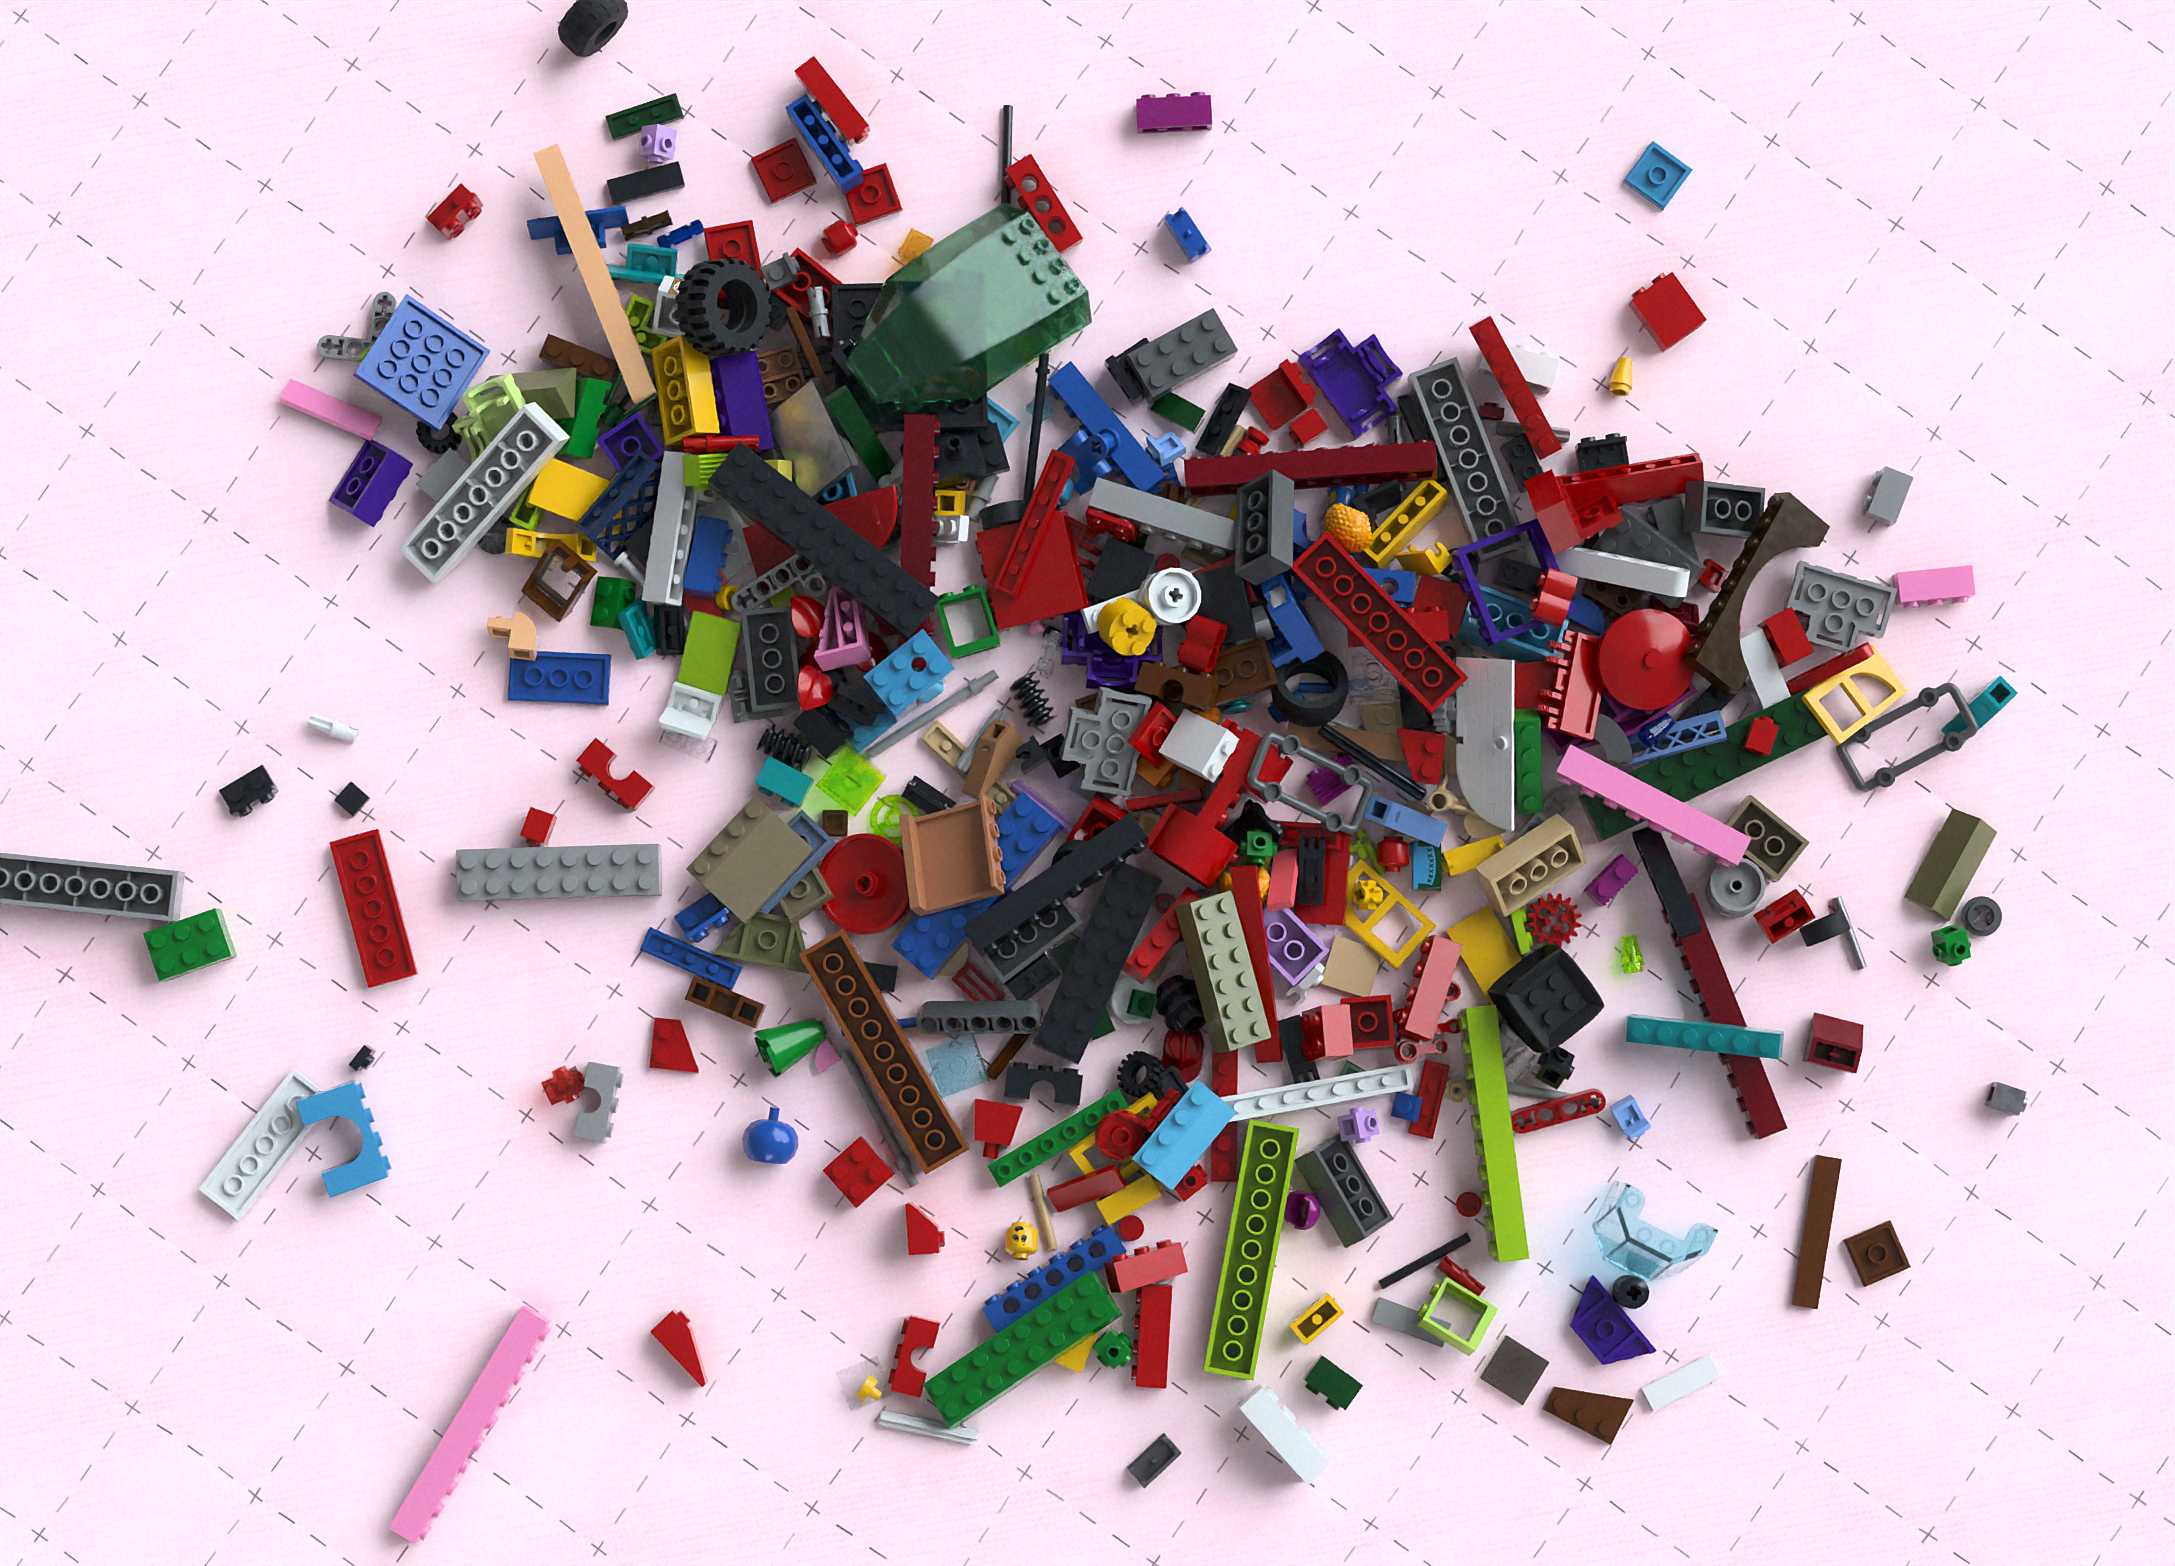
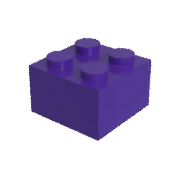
[596,412,664,473]

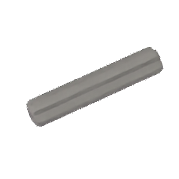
[1496,421,1570,443]
[955,709,1006,774]

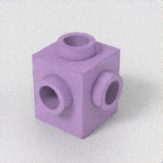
[638,124,677,164]
[1337,1106,1380,1144]

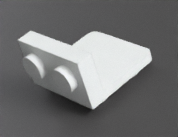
[658,681,723,740]

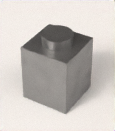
[1985,1082,2028,1116]

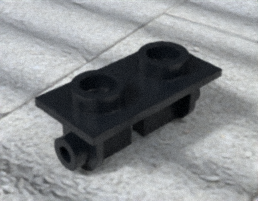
[901,775,956,814]

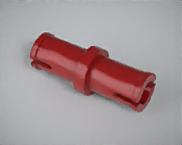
[1436,1255,1486,1296]

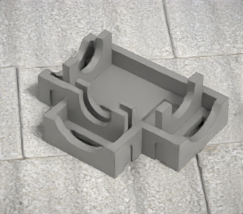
[1783,560,1897,654]
[1059,687,1152,797]

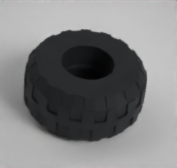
[558,0,629,57]

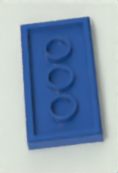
[508,651,612,705]

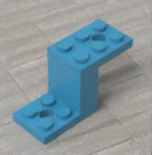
[833,629,955,753]

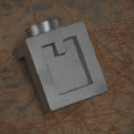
[760,252,800,292]

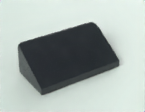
[654,604,685,656]

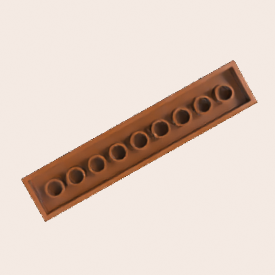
[798,928,970,1175]

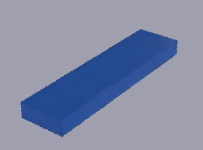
[640,927,743,990]

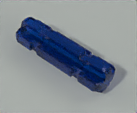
[657,219,704,248]

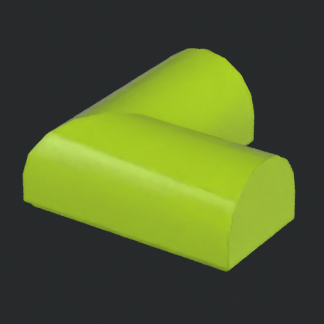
[625,294,670,356]

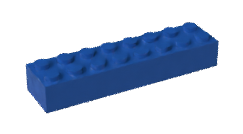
[890,791,1064,981]

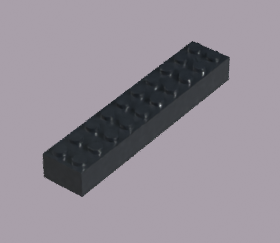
[708,441,940,641]

